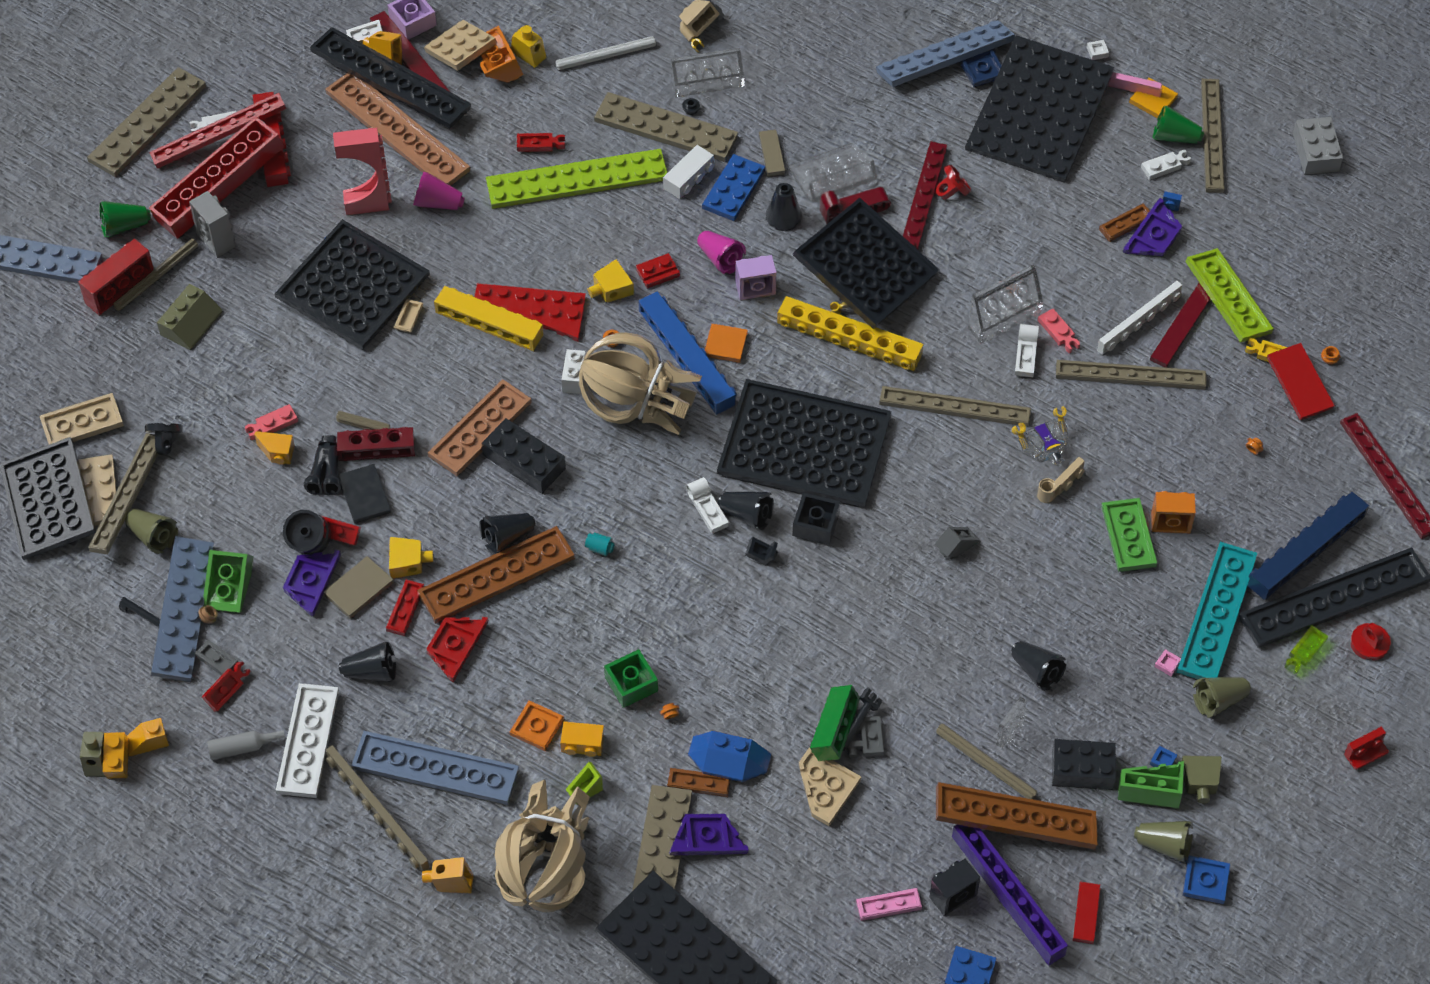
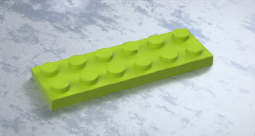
[1185,248,1274,343]

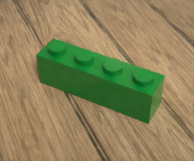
[810,685,860,761]

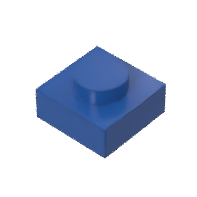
[1162,191,1182,211]
[1150,746,1177,767]

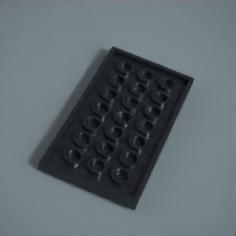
[596,871,777,984]

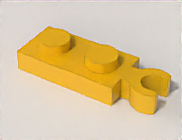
[1245,338,1287,362]

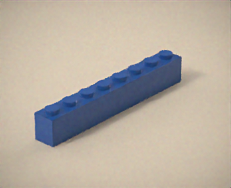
[638,291,737,415]

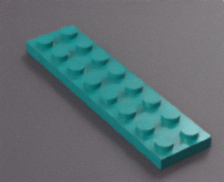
[1177,541,1258,679]

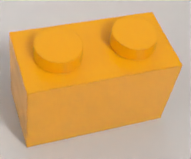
[560,722,604,757]
[103,732,129,779]

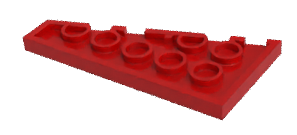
[474,283,586,342]

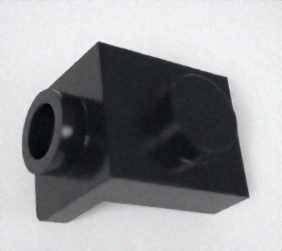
[745,537,778,565]

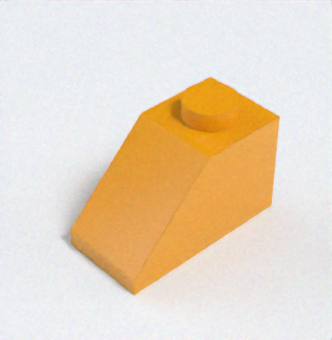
[254,431,295,465]
[127,718,169,757]

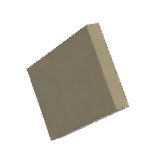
[323,556,394,619]

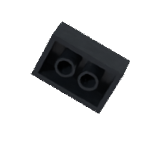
[1052,739,1116,790]

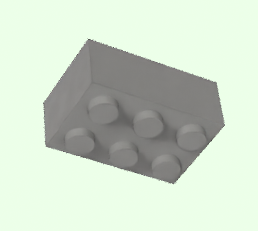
[1293,117,1343,175]
[189,191,235,257]

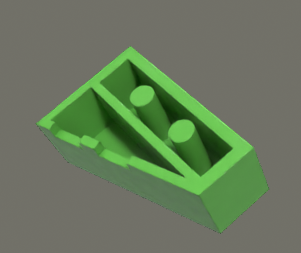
[1118,761,1184,808]

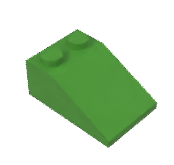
[203,550,254,613]

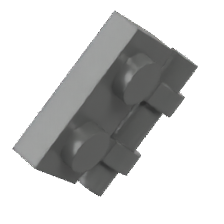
[846,716,884,758]

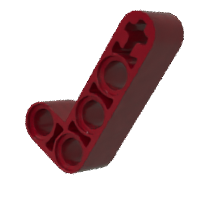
[820,187,891,224]

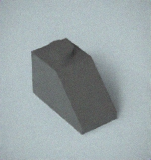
[935,527,980,557]

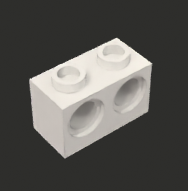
[562,349,586,394]

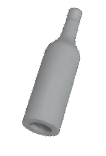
[207,730,285,761]

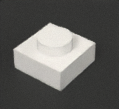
[1087,40,1109,60]

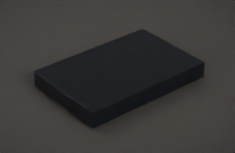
[338,464,391,524]

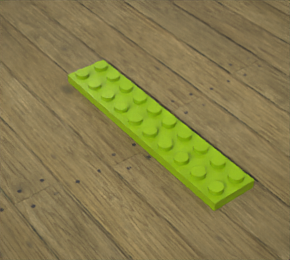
[486,149,667,209]

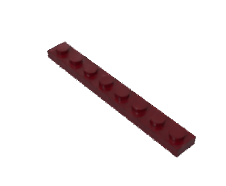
[903,141,947,250]

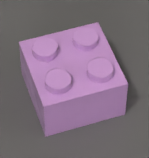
[388,0,437,40]
[736,255,776,300]

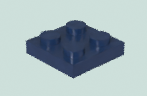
[959,49,1002,88]

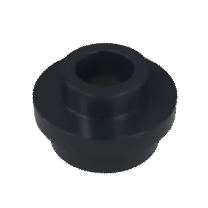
[682,98,700,115]

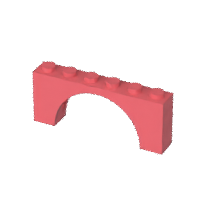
[333,127,392,215]

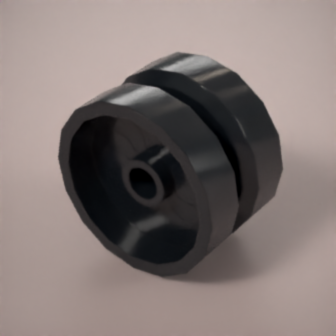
[283,510,331,555]

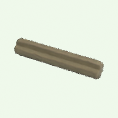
[336,411,390,430]

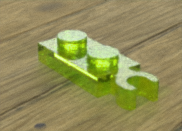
[1284,626,1329,674]

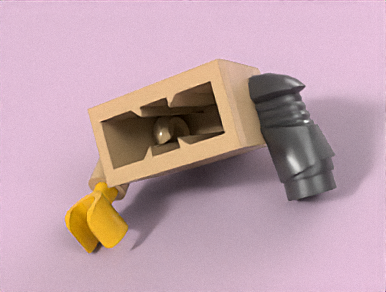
[679,0,724,52]

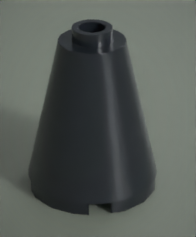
[766,183,802,231]
[718,492,774,530]
[479,513,536,554]
[1011,641,1067,691]
[339,642,396,682]

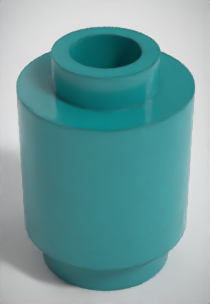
[585,532,615,556]

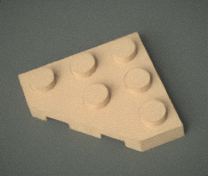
[799,747,861,826]

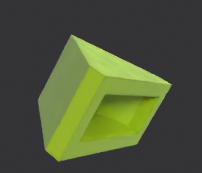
[566,762,603,805]

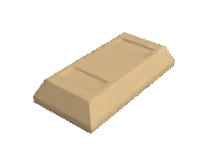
[394,299,424,333]

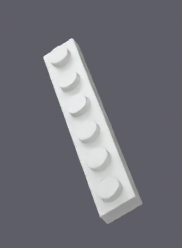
[1097,281,1182,355]

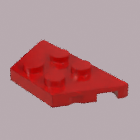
[426,617,489,682]

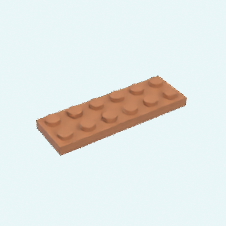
[428,379,532,476]

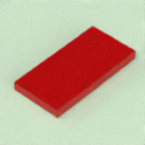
[1267,343,1335,420]

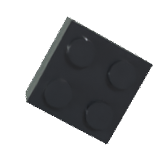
[792,492,840,545]
[929,858,980,916]

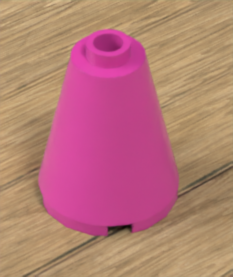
[413,172,465,210]
[697,230,746,274]

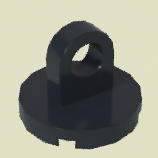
[145,423,183,455]

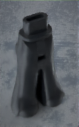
[304,435,341,495]

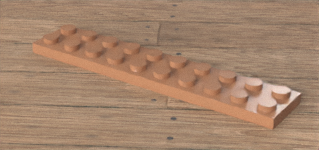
[325,73,470,186]

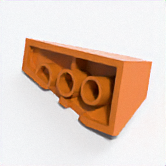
[480,26,524,82]

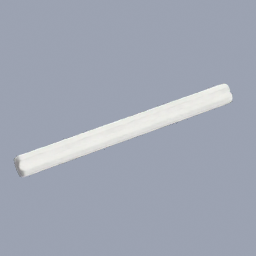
[555,36,656,70]

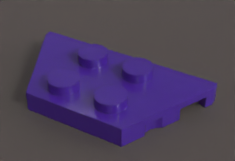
[1123,198,1182,256]
[283,550,341,616]
[669,814,749,855]

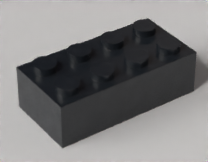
[482,418,566,494]

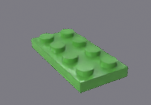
[1101,498,1157,572]

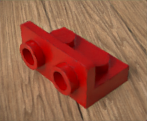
[1344,726,1389,770]

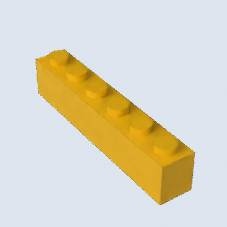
[434,286,544,351]

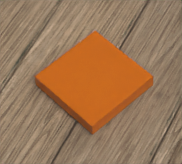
[705,324,748,363]
[510,700,564,751]

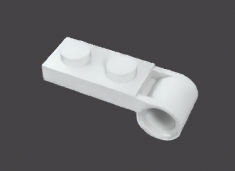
[1015,324,1039,377]
[686,477,729,534]

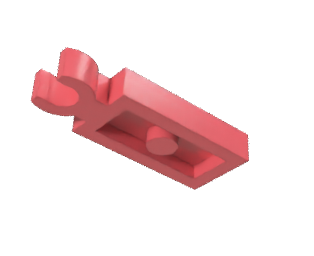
[1037,309,1080,353]
[245,404,298,440]

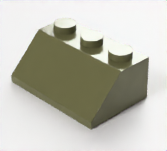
[157,284,223,350]

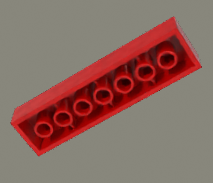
[149,116,284,239]

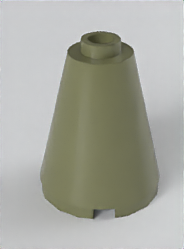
[125,509,178,554]
[1193,677,1251,718]
[1134,821,1193,862]

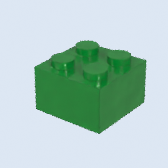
[604,649,658,708]

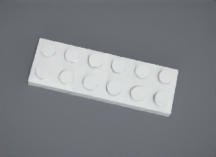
[276,683,339,798]

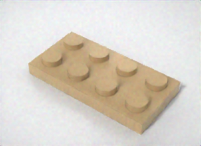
[39,393,124,445]
[78,454,117,526]

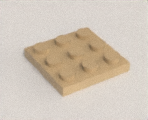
[424,20,497,71]

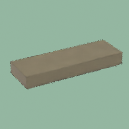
[759,130,785,177]

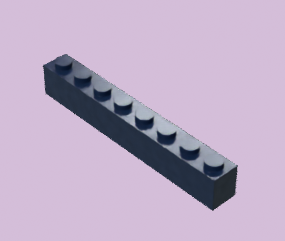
[1247,492,1370,600]

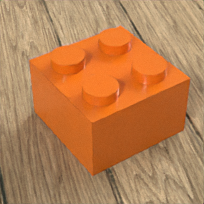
[1151,491,1196,534]

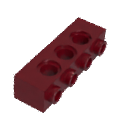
[337,427,415,461]

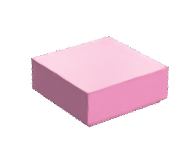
[1154,649,1181,677]

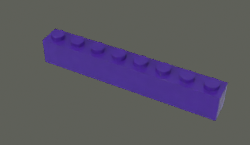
[952,824,1068,966]

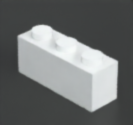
[663,145,714,199]

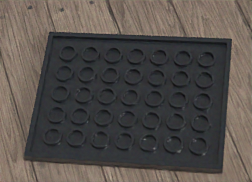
[965,35,1115,183]
[717,379,892,507]

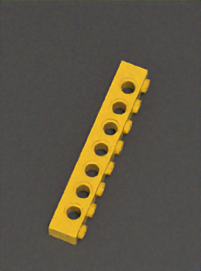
[777,296,924,371]

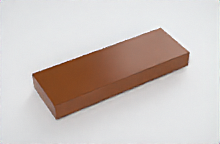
[1099,203,1150,242]
[667,768,730,797]

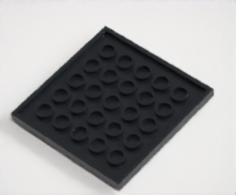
[792,198,940,329]
[275,219,430,350]

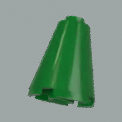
[1152,106,1204,144]
[99,201,151,237]

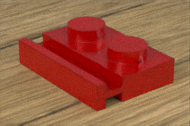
[636,253,680,289]

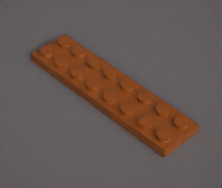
[417,526,575,624]
[936,782,1097,849]

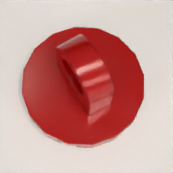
[936,164,971,199]
[1350,623,1391,660]

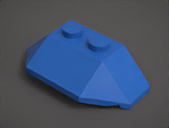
[688,731,772,782]

